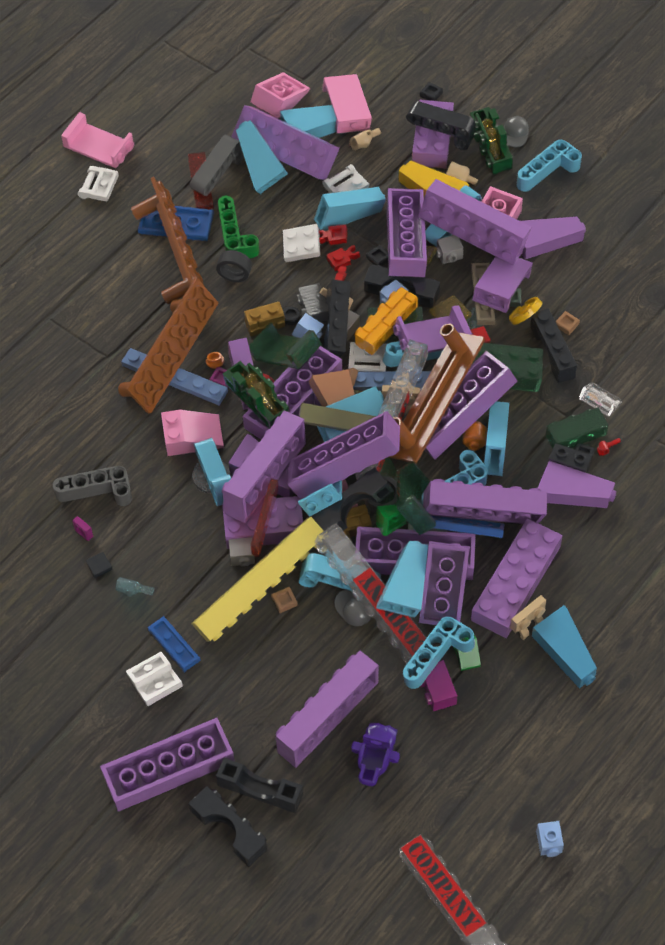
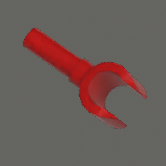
[597,438,621,456]

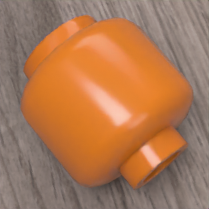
[462,421,487,451]

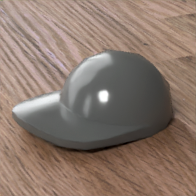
[504,116,529,147]
[334,590,373,626]

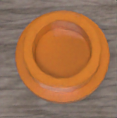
[206,352,224,369]

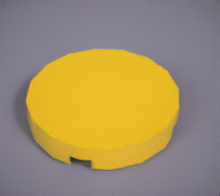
[509,297,542,325]

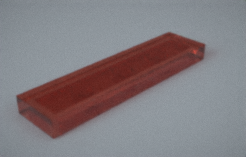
[188,152,214,209]
[251,479,278,557]

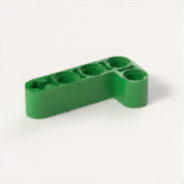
[218,196,259,258]

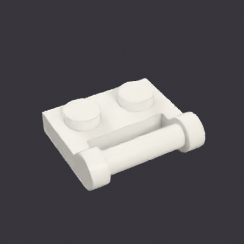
[322,164,369,193]
[78,166,119,202]
[348,342,387,372]

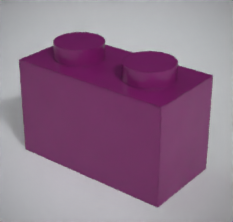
[421,660,457,711]

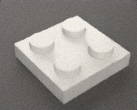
[283,224,320,262]

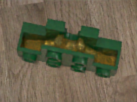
[470,107,513,174]
[223,361,289,429]

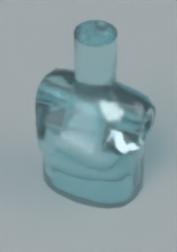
[116,577,154,597]

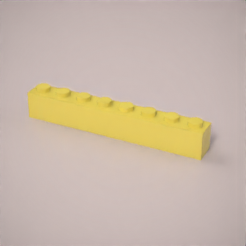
[191,517,326,642]

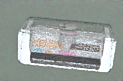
[579,382,623,417]

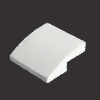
[126,652,183,706]

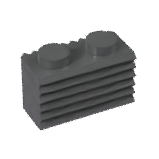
[296,283,329,322]

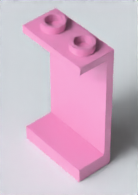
[322,74,372,133]
[61,112,134,168]

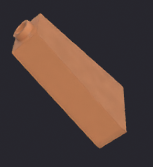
[309,370,355,407]

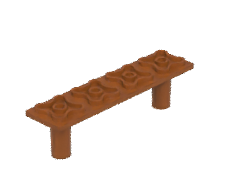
[131,176,204,304]
[118,279,218,413]
[389,323,485,464]

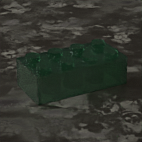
[472,343,543,392]

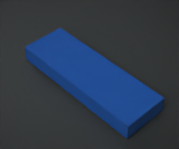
[148,616,200,672]

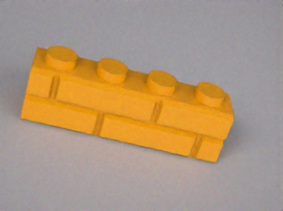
[355,287,418,355]

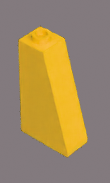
[399,161,469,197]

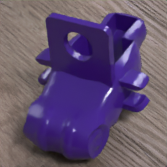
[352,723,400,786]

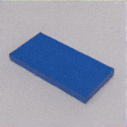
[138,206,214,241]
[424,515,505,538]

